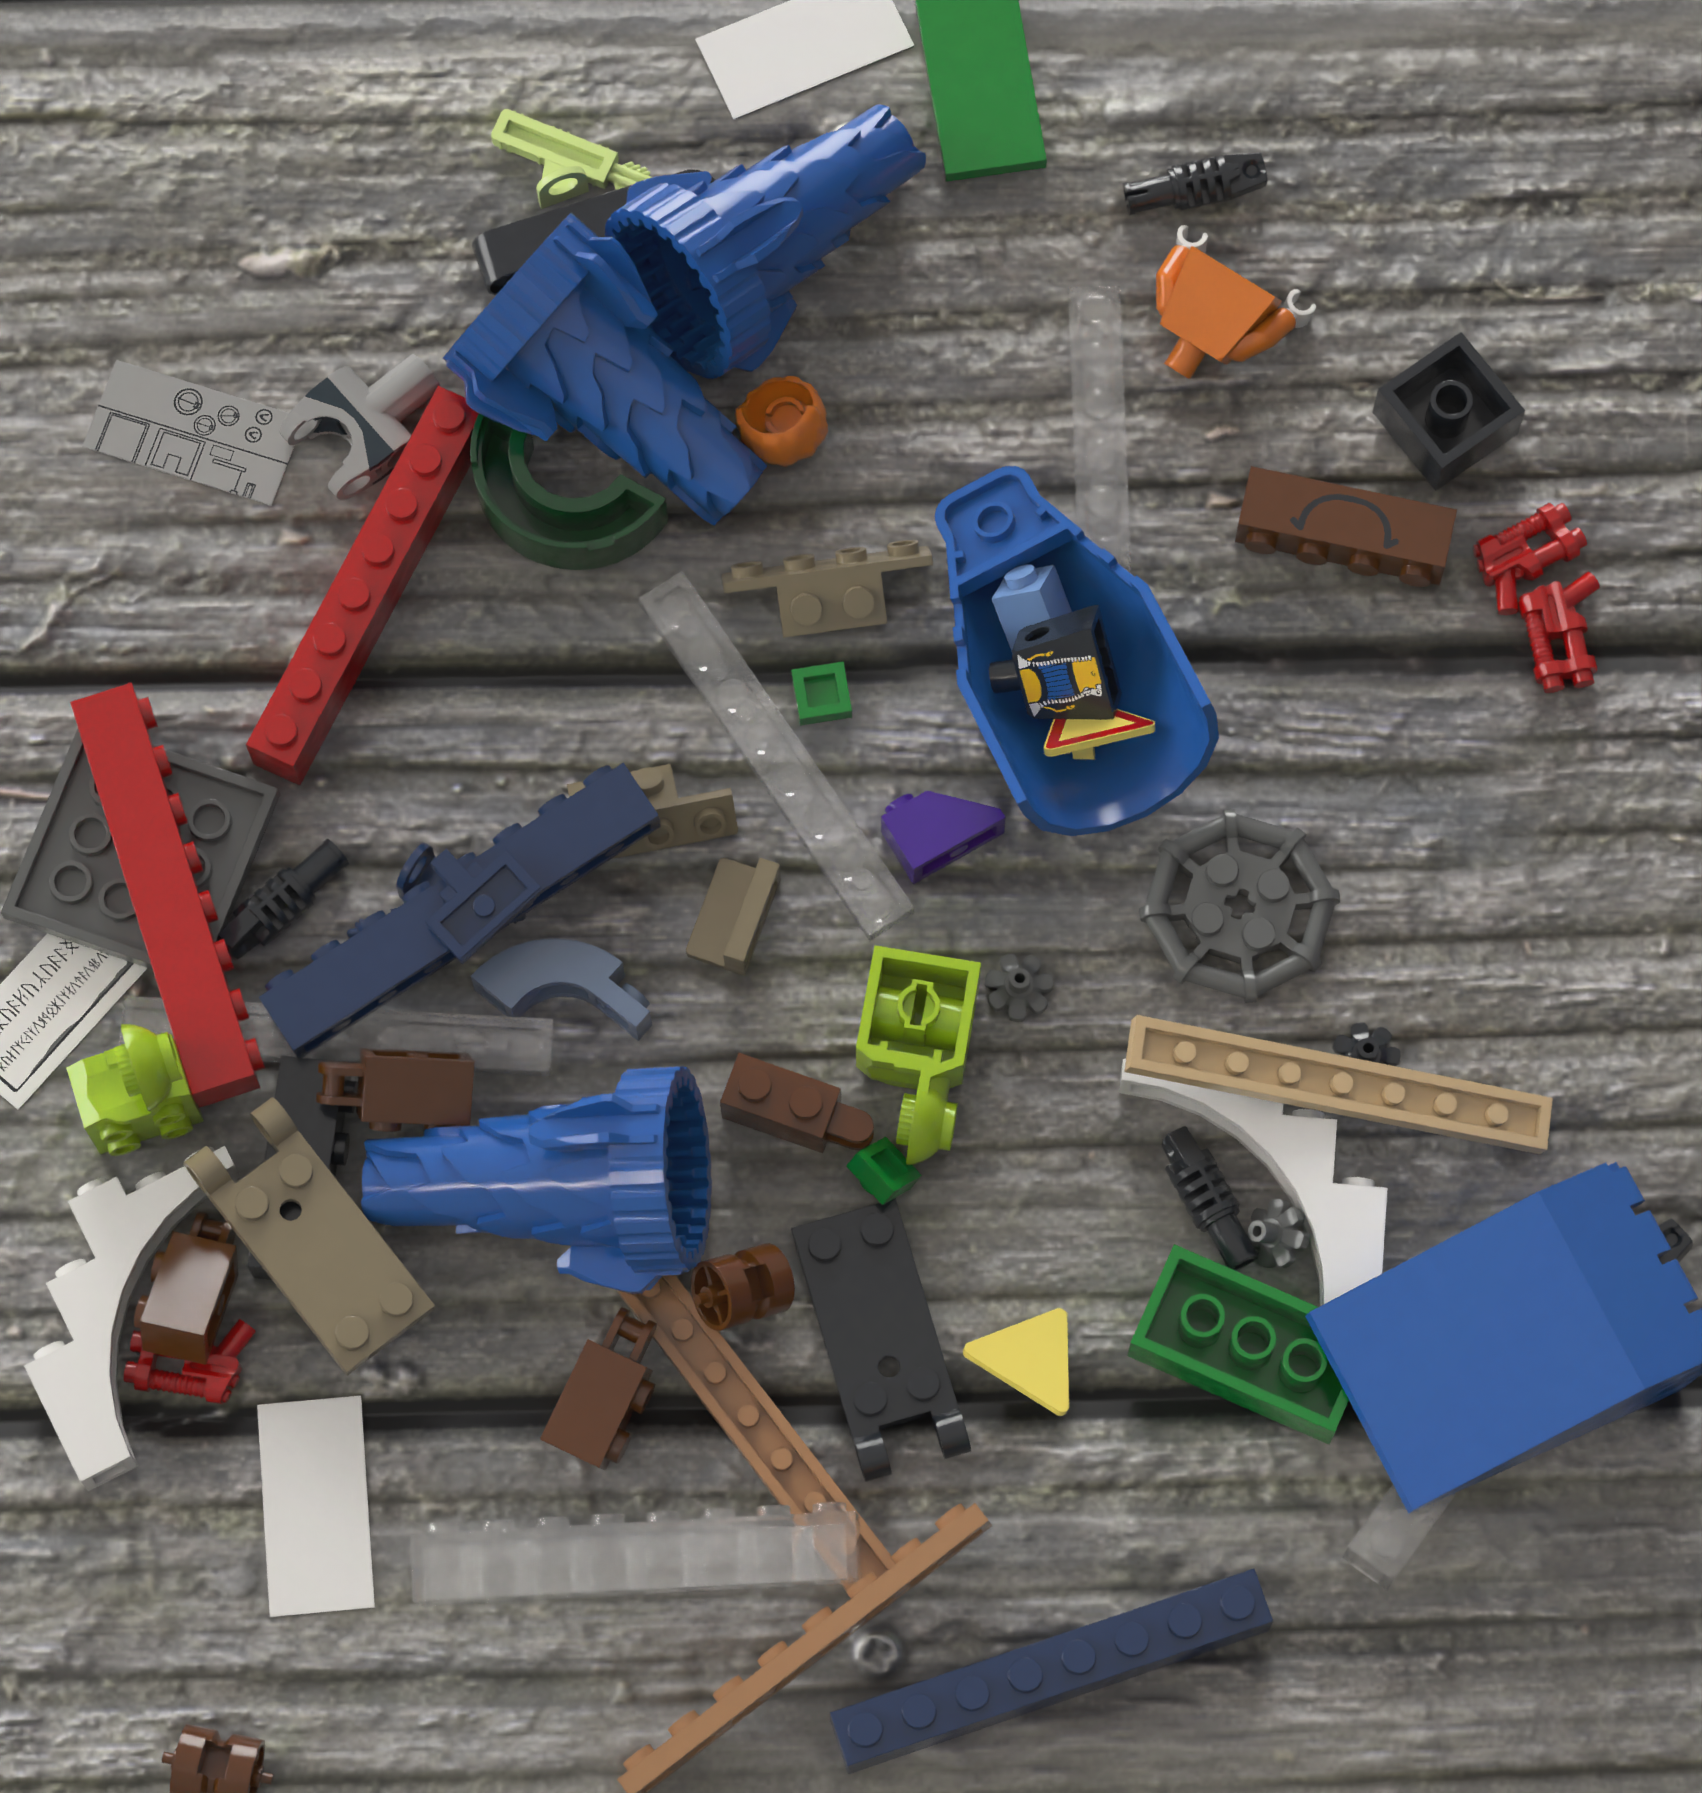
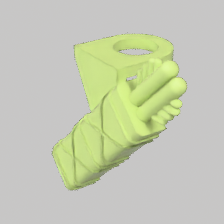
[491,109,652,209]

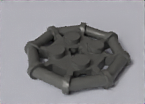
[1139,809,1340,1003]

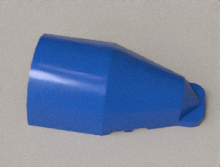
[934,466,1219,836]

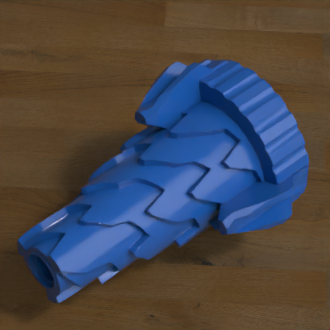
[605,104,926,379]
[442,213,767,526]
[361,1066,712,1294]

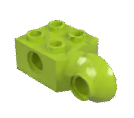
[856,945,981,1165]
[66,1024,204,1156]

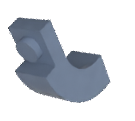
[471,938,652,1041]

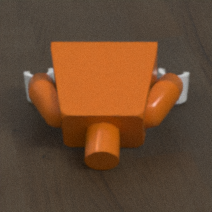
[1156,225,1316,379]

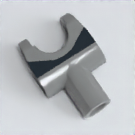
[279,353,441,500]

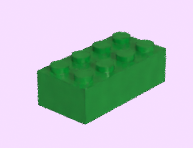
[1127,1244,1349,1445]

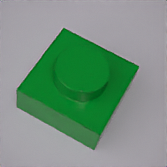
[791,661,852,726]
[846,1136,922,1205]

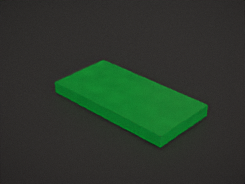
[915,0,1047,182]

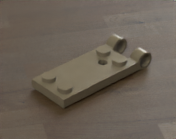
[183,1097,435,1376]

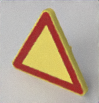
[1044,709,1156,760]

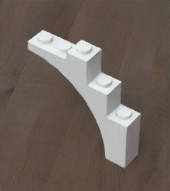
[1119,1059,1388,1307]
[24,1146,240,1491]

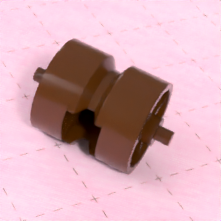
[691,1243,795,1331]
[162,1724,274,1793]

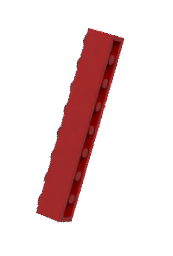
[246,386,479,786]
[70,682,265,1108]

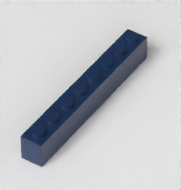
[259,763,661,1058]
[830,1569,1273,1774]

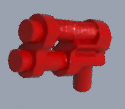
[1473,503,1587,615]
[1518,572,1600,693]
[123,1319,256,1404]

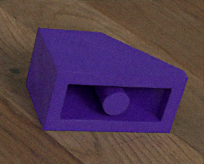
[881,791,1006,885]

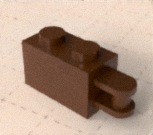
[316,1048,475,1132]
[720,1053,874,1153]
[134,1211,239,1365]
[540,1307,657,1470]

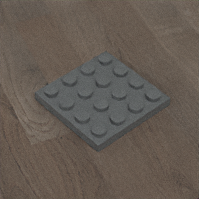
[1,729,280,970]

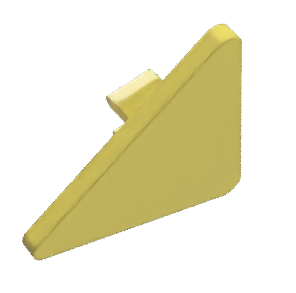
[963,1308,1069,1416]

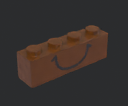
[1235,466,1457,587]

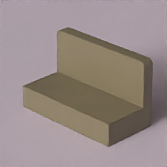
[686,858,781,976]

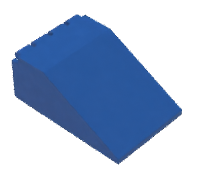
[1305,1162,1702,1514]

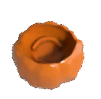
[735,376,828,467]

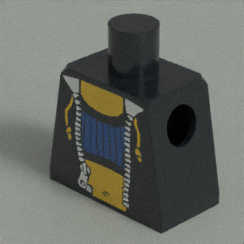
[989,605,1122,720]

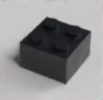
[1372,332,1525,491]

